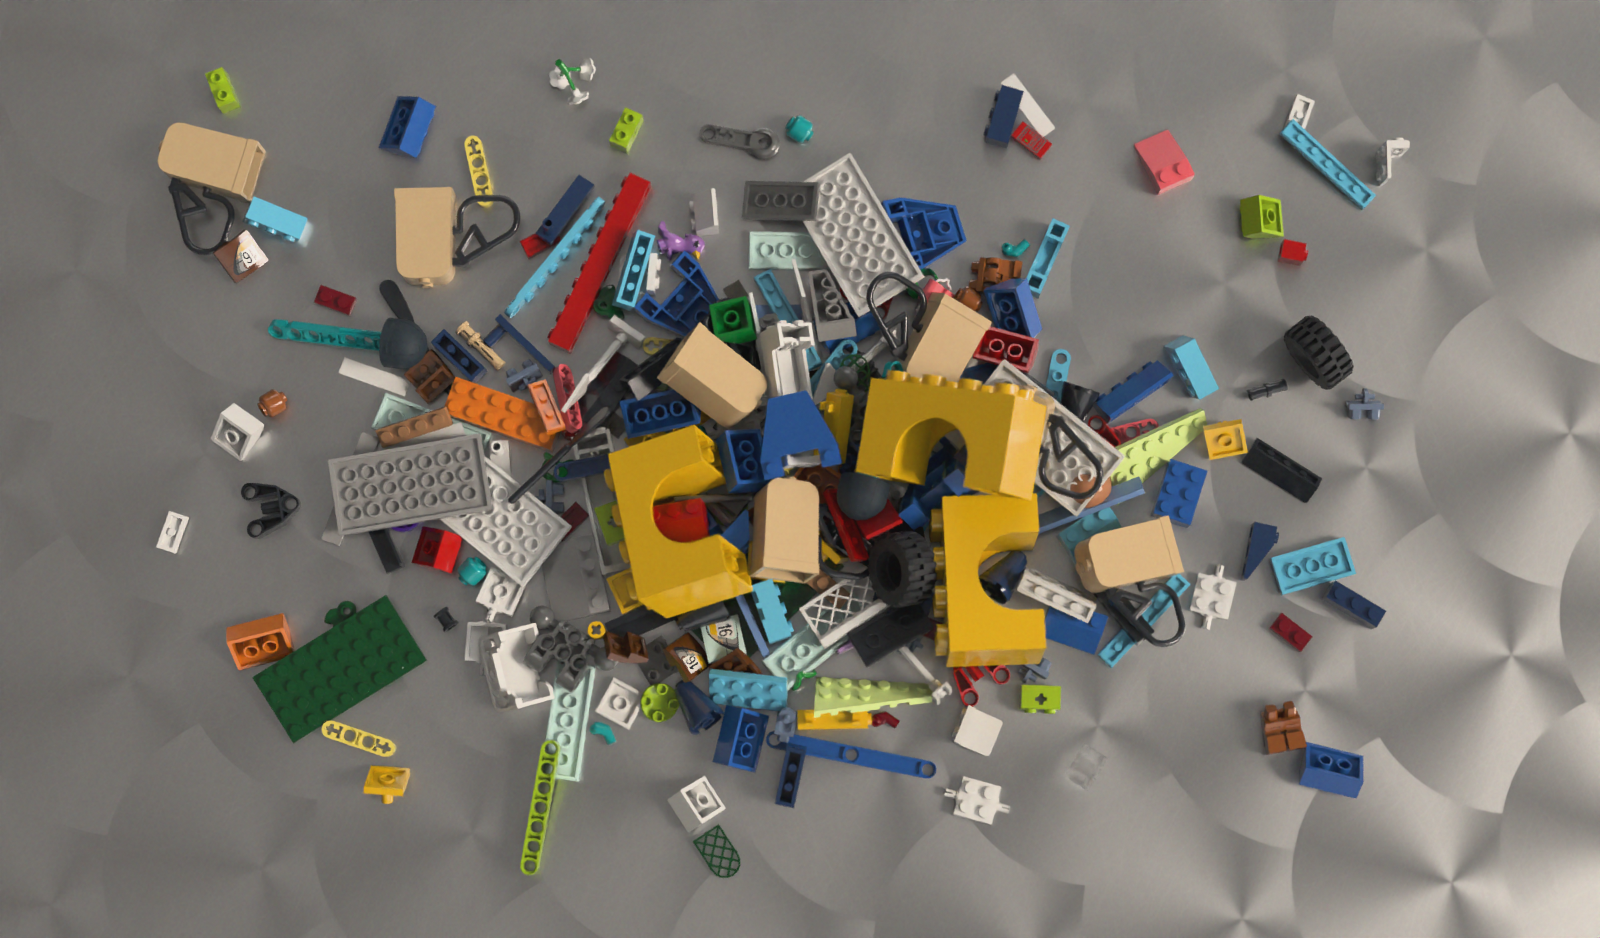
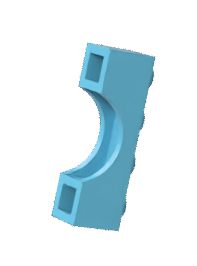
[1027,218,1070,299]

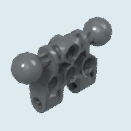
[816,366,868,444]
[523,606,618,693]

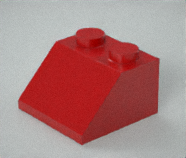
[411,526,462,573]

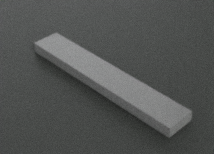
[321,432,380,546]

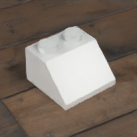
[690,188,719,236]
[210,403,264,461]
[667,776,726,833]

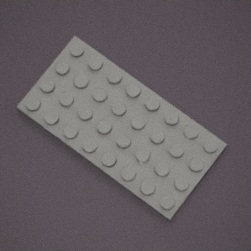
[328,433,493,536]

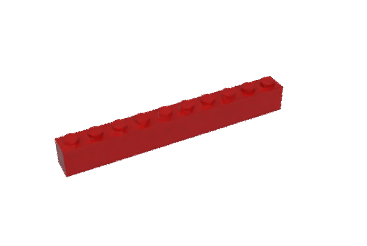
[547,173,651,354]

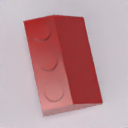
[973,326,1039,373]
[652,498,710,543]

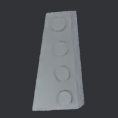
[808,269,857,342]

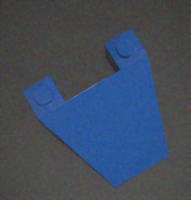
[881,197,967,270]
[633,251,719,337]
[761,390,842,480]
[898,447,971,530]

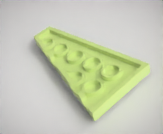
[1109,408,1207,505]
[814,677,932,718]

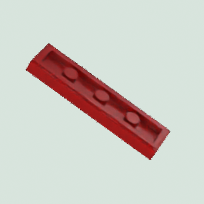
[823,489,869,562]

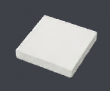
[595,677,643,730]

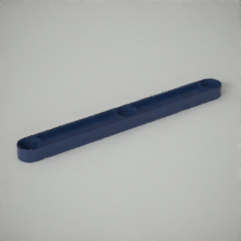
[553,438,717,482]

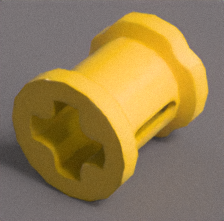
[588,621,606,640]

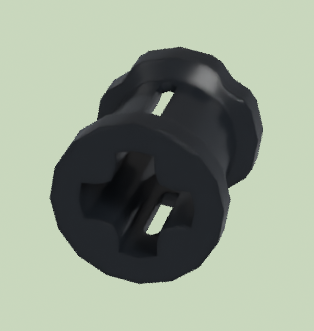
[434,607,459,632]

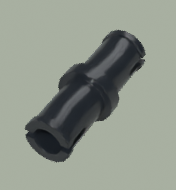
[1247,378,1288,401]

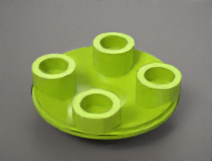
[640,683,679,722]

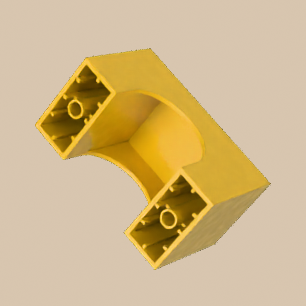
[856,370,1047,500]
[604,425,753,618]
[929,493,1046,667]

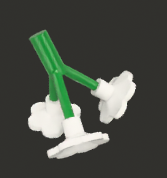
[549,58,596,105]

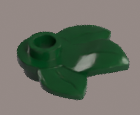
[593,285,625,320]
[324,601,357,627]

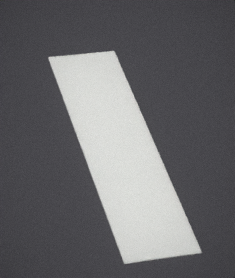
[1001,74,1055,137]
[339,357,410,397]
[399,422,466,447]

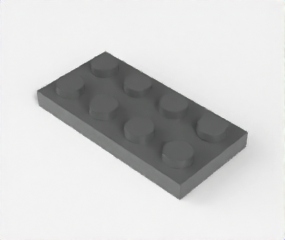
[742,181,820,221]

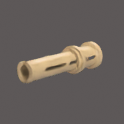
[455,321,506,371]

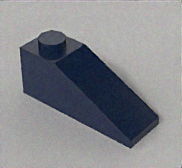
[1241,522,1279,581]

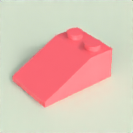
[1134,129,1195,195]

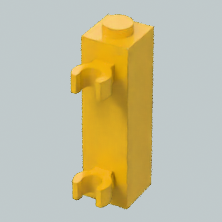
[813,389,854,464]
[797,710,872,730]

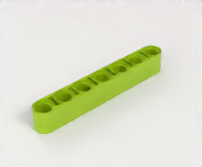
[520,740,561,875]

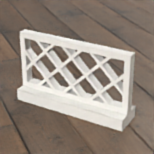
[1017,566,1097,623]
[799,567,890,649]

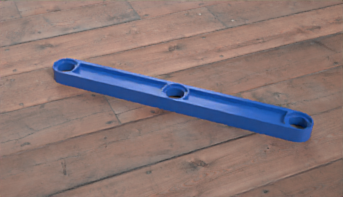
[766,731,936,779]

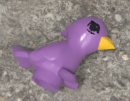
[657,221,705,261]

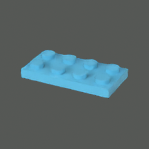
[1270,537,1356,595]
[709,669,788,711]

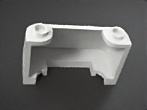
[478,623,554,712]

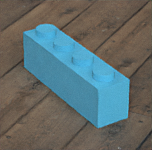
[612,230,655,311]

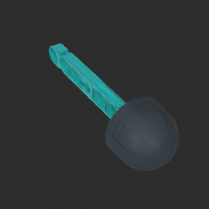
[268,318,427,369]
[837,361,903,521]

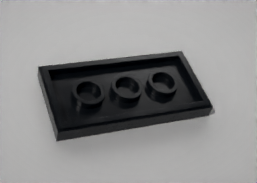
[847,604,934,668]

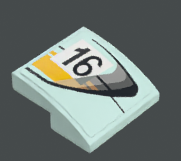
[701,614,747,664]

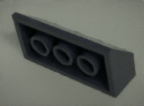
[570,351,638,429]

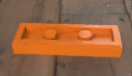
[528,379,566,435]

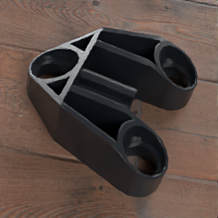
[241,483,301,539]

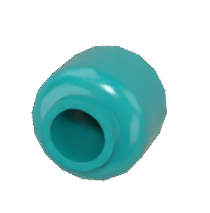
[785,115,814,143]
[458,557,486,585]

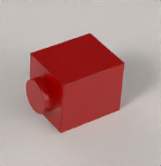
[1277,239,1308,266]

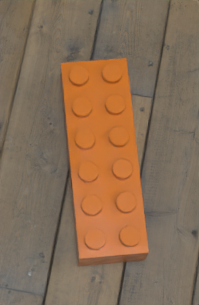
[444,377,561,453]

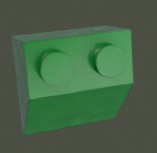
[709,296,757,344]

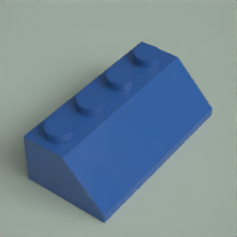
[1093,360,1174,424]
[620,389,701,439]

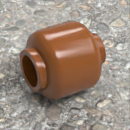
[954,286,983,312]
[257,389,288,418]

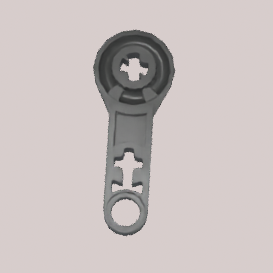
[700,125,780,159]

